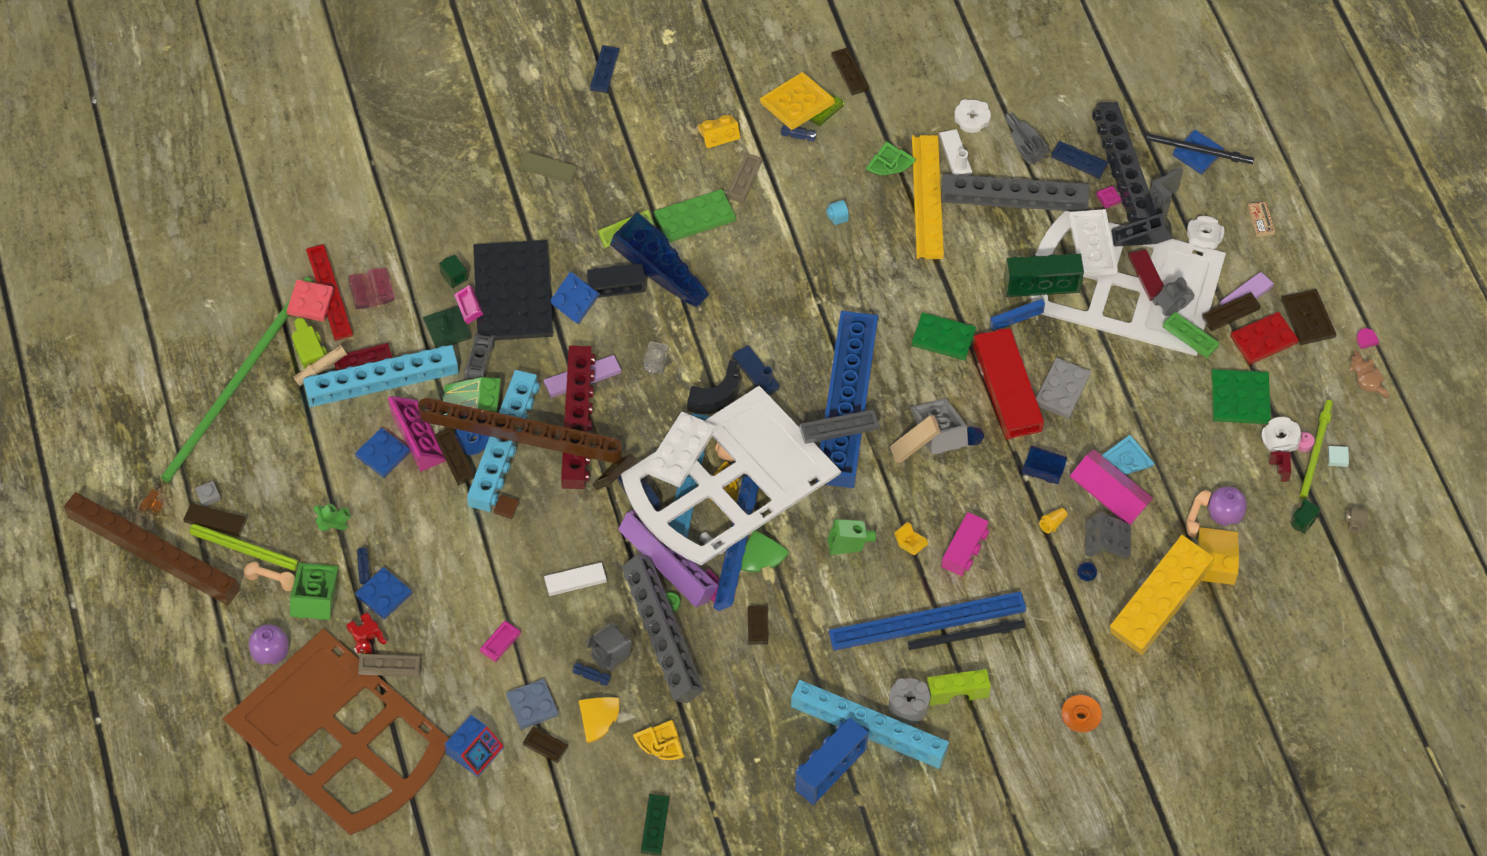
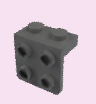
[1085,512,1131,559]

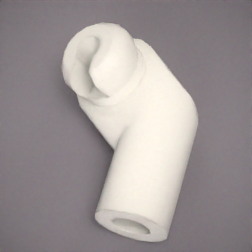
[700,532,726,555]

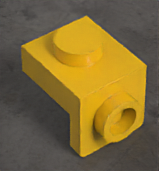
[894,522,928,556]

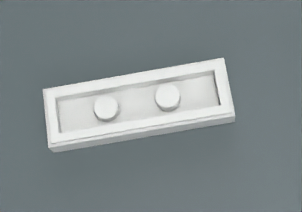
[544,562,607,596]

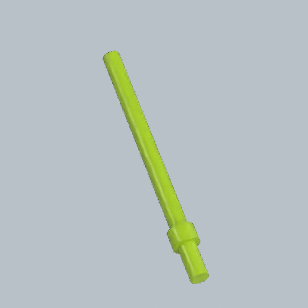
[1300,400,1333,499]

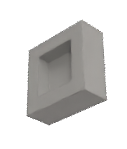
[195,481,221,507]

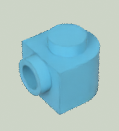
[826,200,849,225]

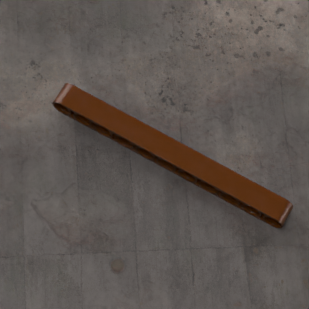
[418,398,622,463]

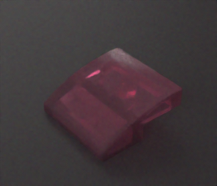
[348,269,395,309]

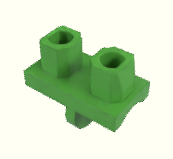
[313,503,351,531]

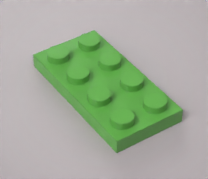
[654,189,736,243]

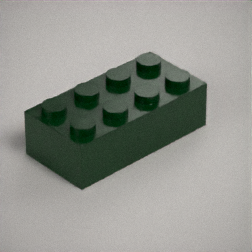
[1004,253,1084,297]

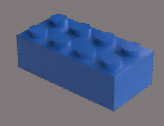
[795,718,869,805]

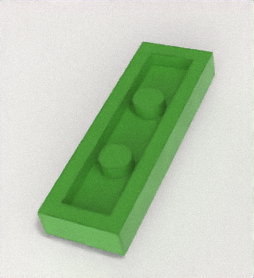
[1163,312,1220,359]

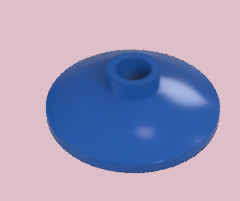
[455,421,490,455]

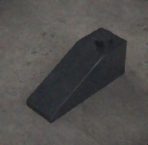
[1111,213,1173,247]

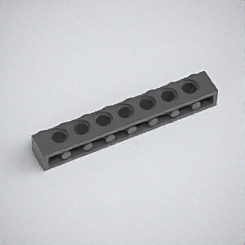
[941,174,1089,212]
[622,554,704,703]

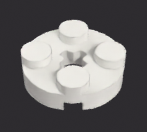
[954,99,991,133]
[1187,216,1224,249]
[1262,417,1301,453]

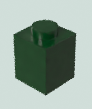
[439,255,468,289]

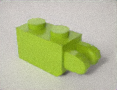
[292,318,327,369]

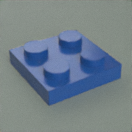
[1173,130,1224,175]
[551,272,600,324]
[355,428,410,478]
[355,567,412,620]

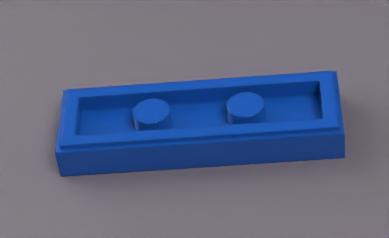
[990,299,1045,331]

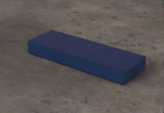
[590,45,620,93]
[1051,141,1108,179]

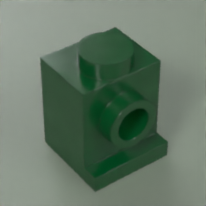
[1291,498,1321,534]

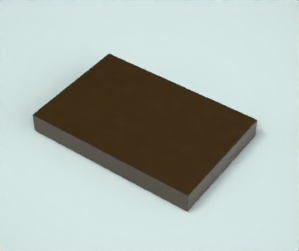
[1281,289,1336,346]

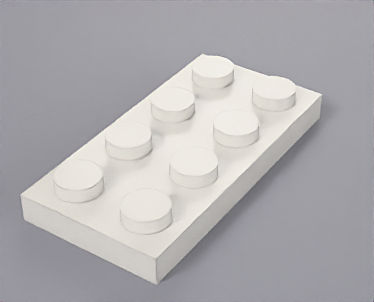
[1069,209,1118,277]
[645,412,716,488]

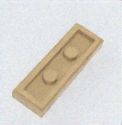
[890,415,941,463]

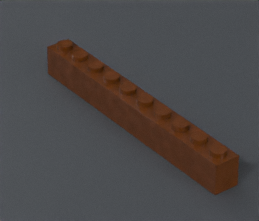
[64,492,239,606]

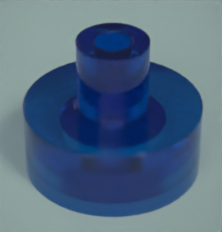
[967,427,984,446]

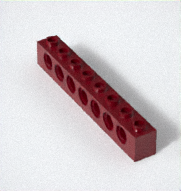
[561,345,595,489]

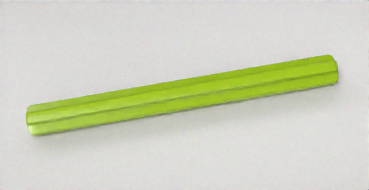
[189,524,298,571]

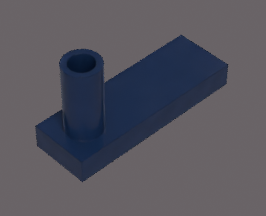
[732,345,780,395]

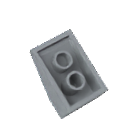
[911,398,968,454]

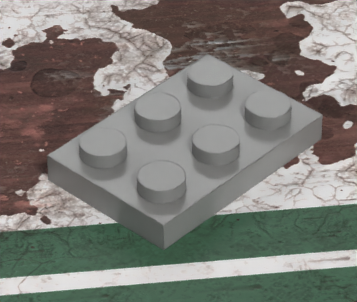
[1036,358,1091,419]

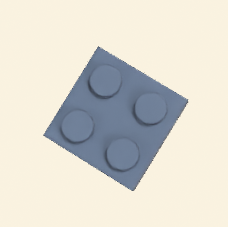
[506,679,558,730]

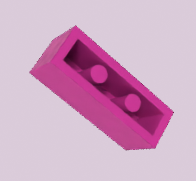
[941,512,990,577]

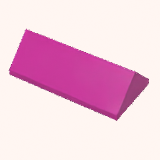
[388,396,445,472]
[1069,449,1153,525]

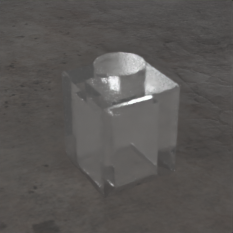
[644,341,668,374]

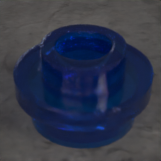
[1077,562,1097,582]

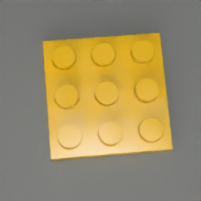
[760,72,835,130]

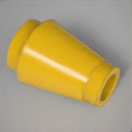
[1039,508,1068,533]

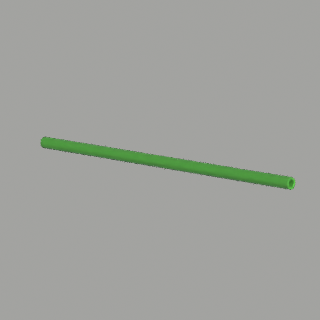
[161,277,313,482]

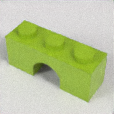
[926,669,991,706]

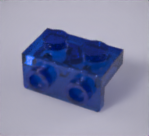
[1021,446,1067,484]

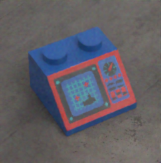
[445,715,504,777]

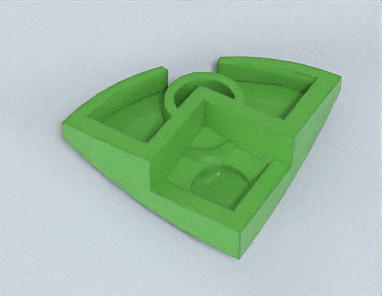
[866,141,916,176]
[741,531,789,572]

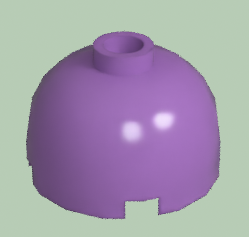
[1207,486,1247,526]
[249,624,289,665]

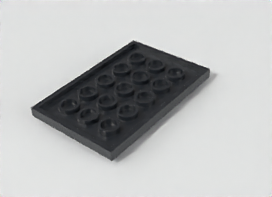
[473,240,553,341]

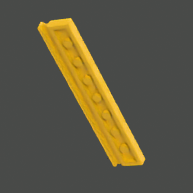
[912,135,944,259]

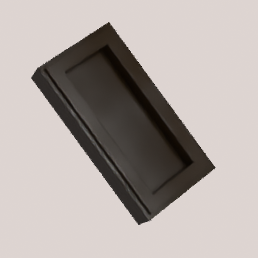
[748,606,768,645]
[523,726,568,764]

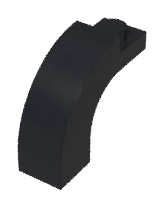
[687,360,740,414]

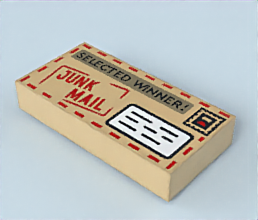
[1247,202,1275,237]

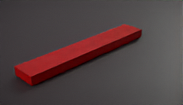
[306,244,353,341]

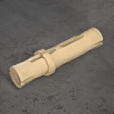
[293,344,348,386]

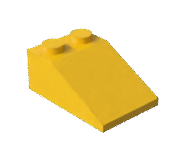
[1197,527,1239,585]

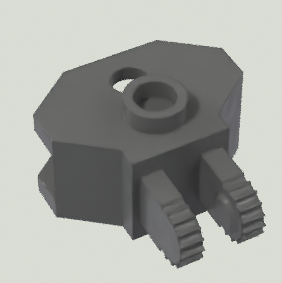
[1153,277,1195,316]

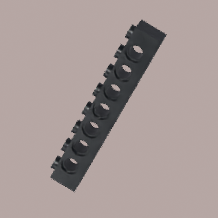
[1092,102,1157,223]

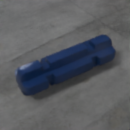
[781,125,816,142]
[357,547,370,584]
[572,662,611,686]

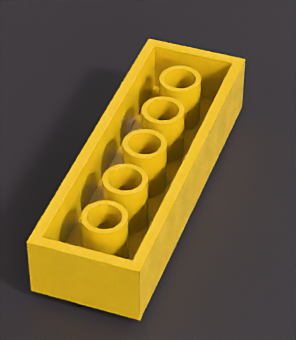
[1110,535,1214,656]

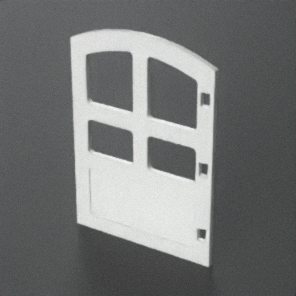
[1031,211,1226,356]
[621,386,841,565]

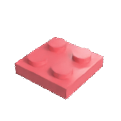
[287,280,334,322]

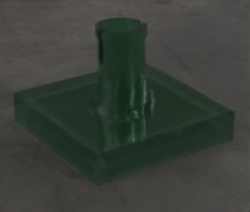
[423,305,472,349]

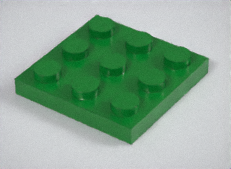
[1211,369,1271,424]

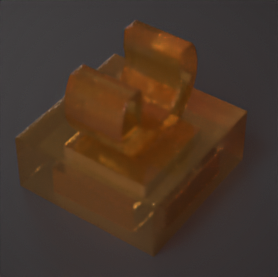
[139,489,163,514]

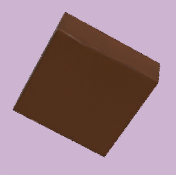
[494,495,519,519]

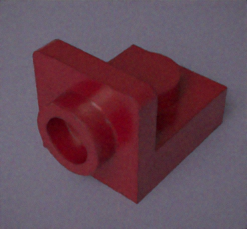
[1269,450,1291,482]

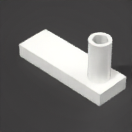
[939,129,972,176]

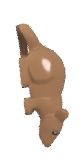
[1350,351,1390,399]

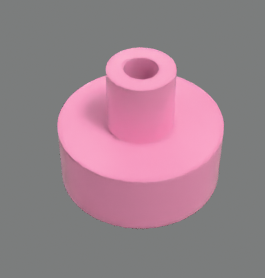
[1297,432,1315,452]

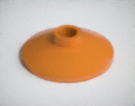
[1061,695,1102,733]

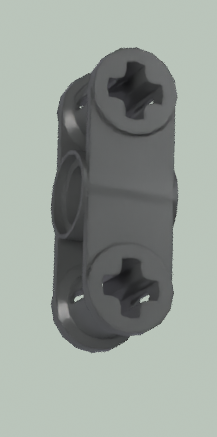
[464,332,495,380]

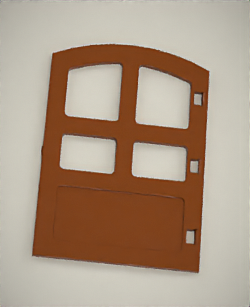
[223,628,449,835]

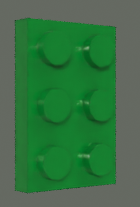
[911,312,976,361]

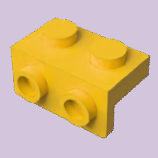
[697,115,740,148]

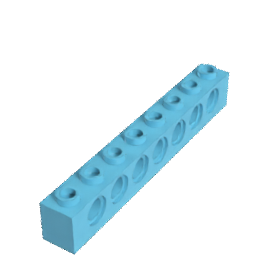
[303,345,459,407]
[467,370,540,512]
[791,680,949,769]

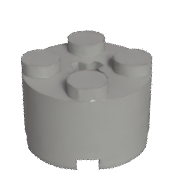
[888,678,930,725]

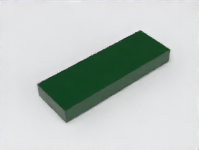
[641,794,670,856]

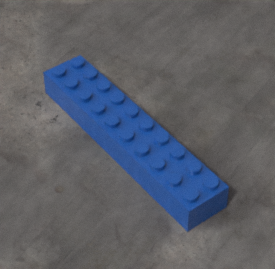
[816,311,878,488]

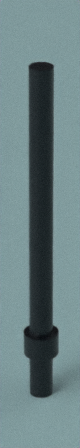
[1146,133,1254,165]
[907,620,1025,650]

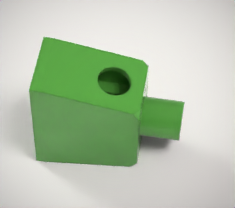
[827,519,876,555]

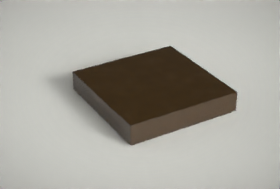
[592,454,636,490]

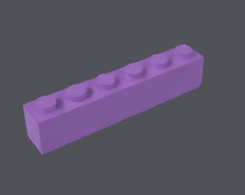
[618,510,718,607]

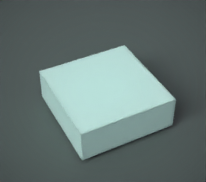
[1328,446,1349,467]

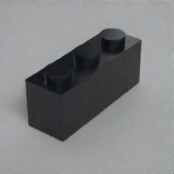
[587,263,646,298]

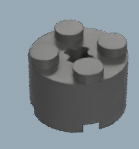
[586,623,632,671]

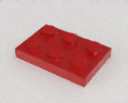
[1230,312,1299,365]

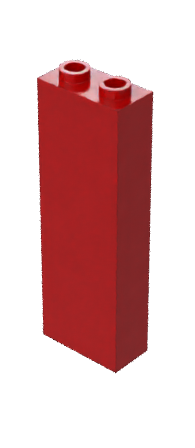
[973,328,1044,440]

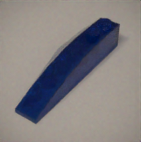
[610,212,709,308]

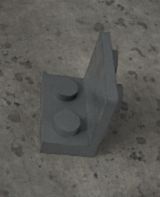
[1150,167,1183,216]

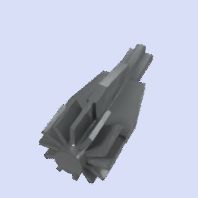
[1005,112,1050,165]

